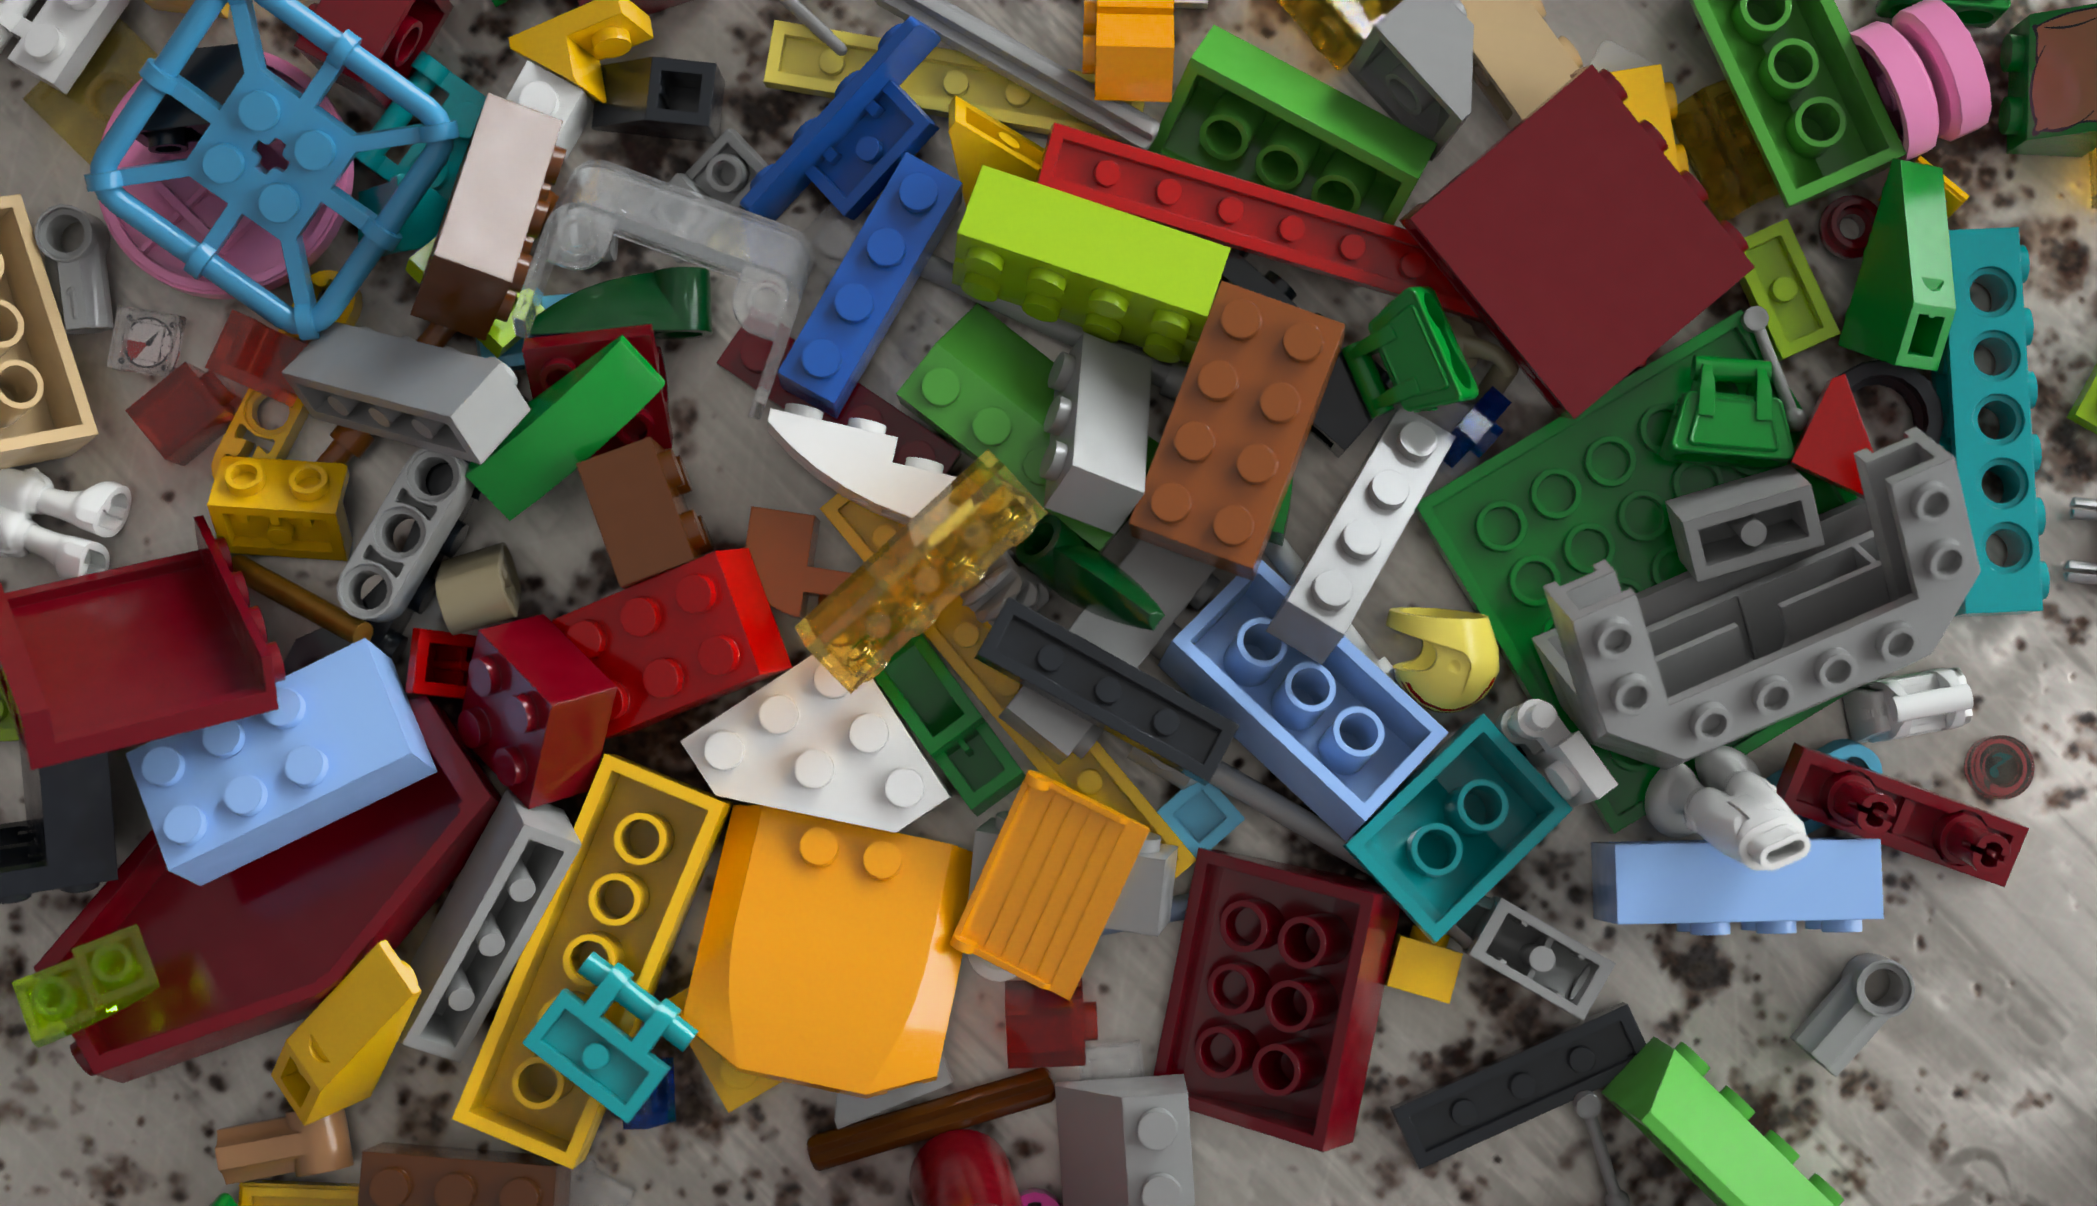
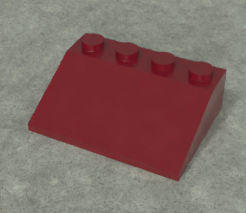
[1153,848,1400,1152]

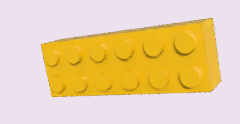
[452,754,734,1170]

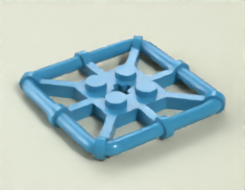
[84,0,460,341]

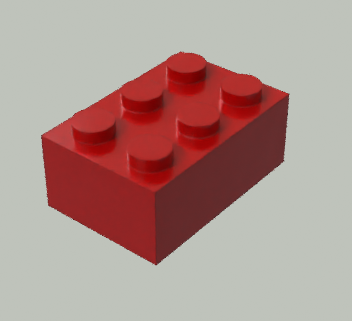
[552,548,793,739]

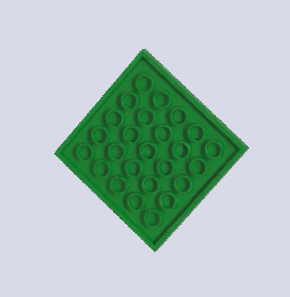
[1415,310,1943,834]

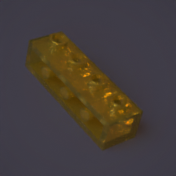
[795,449,1048,694]

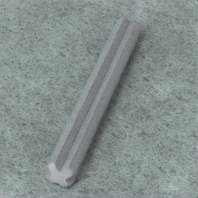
[875,0,1160,150]

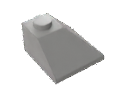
[1347,0,1474,161]

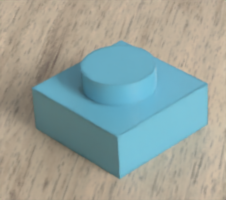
[1156,782,1245,858]

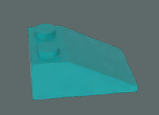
[1343,713,1573,943]

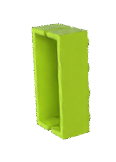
[952,165,1231,363]

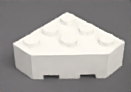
[680,634,953,833]

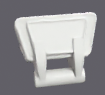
[1843,667,1974,743]

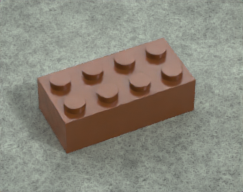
[1128,281,1346,581]

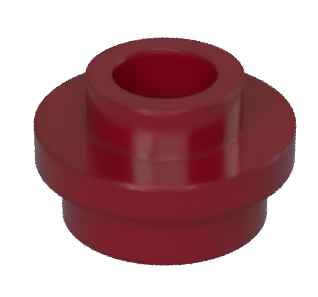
[1818,195,1878,259]

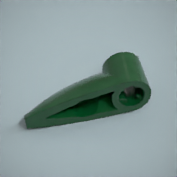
[529,267,713,339]
[1016,514,1165,631]

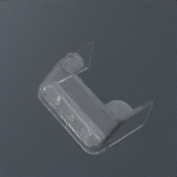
[512,160,814,420]

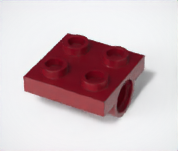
[522,324,673,458]

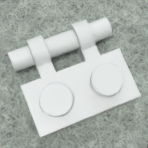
[0,0,131,95]
[1495,699,1618,807]

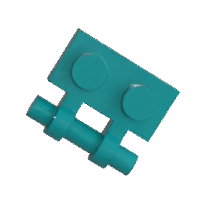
[522,951,699,1124]

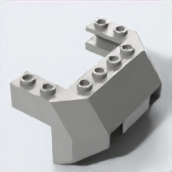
[1531,427,1981,770]

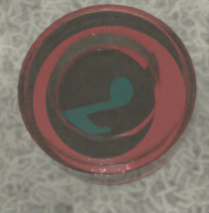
[1964,735,2035,799]

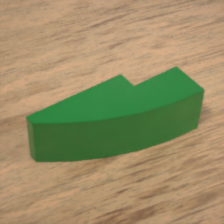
[465,335,665,521]
[857,616,1025,817]

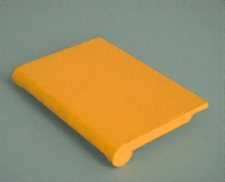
[950,770,1151,1001]

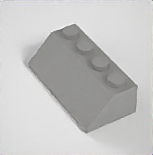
[1055,1074,1195,1206]

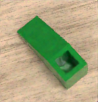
[1838,158,1956,371]

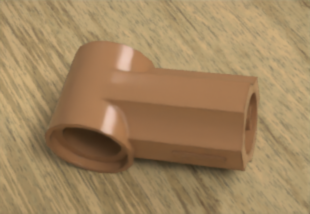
[215,1108,354,1185]

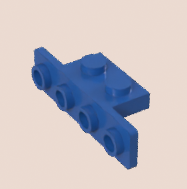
[740,16,941,223]

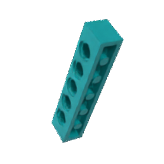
[1931,227,2050,617]

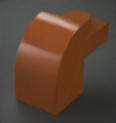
[745,506,875,621]

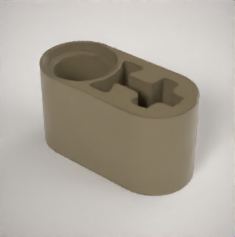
[435,542,522,636]

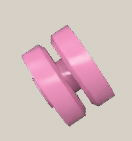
[1850,0,1992,161]

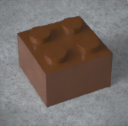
[576,437,714,589]

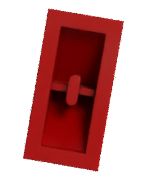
[1787,374,1874,500]
[405,628,477,699]

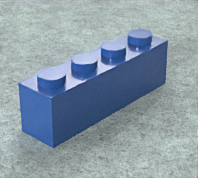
[777,152,963,419]

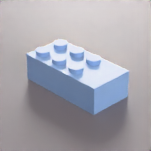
[1158,560,1449,842]
[126,638,437,886]
[1591,837,1884,935]

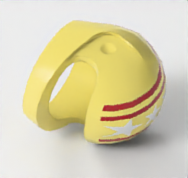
[1386,607,1499,713]

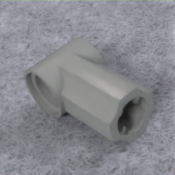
[34,204,114,335]
[1790,953,1915,1077]

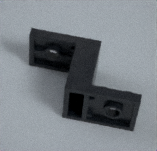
[0,739,118,904]

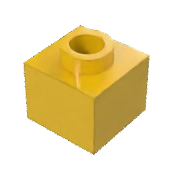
[1385,925,1463,1004]

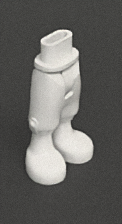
[0,467,132,581]
[1645,746,1811,871]

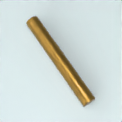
[231,555,373,644]

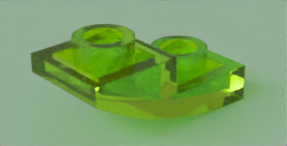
[12,924,160,1048]

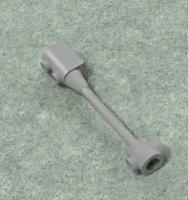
[1127,746,1616,1021]

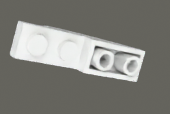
[767,403,1019,535]

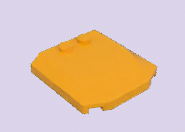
[682,805,973,1099]

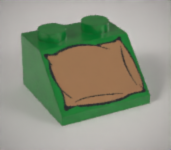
[1999,3,2097,157]

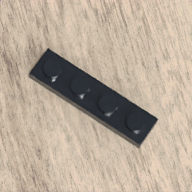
[975,597,1239,786]
[1390,1002,1646,1170]

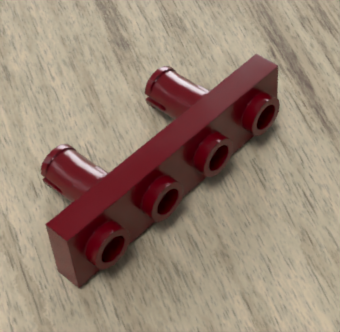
[1776,742,2029,887]

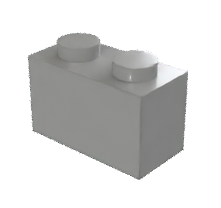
[1665,464,1825,582]

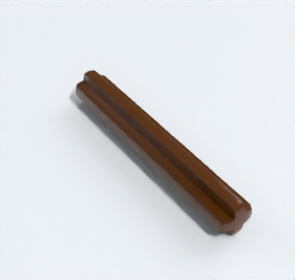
[807,1067,1056,1171]

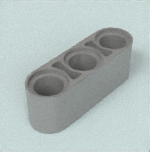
[337,448,475,623]

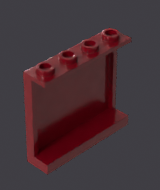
[1399,64,1755,419]
[0,515,285,770]

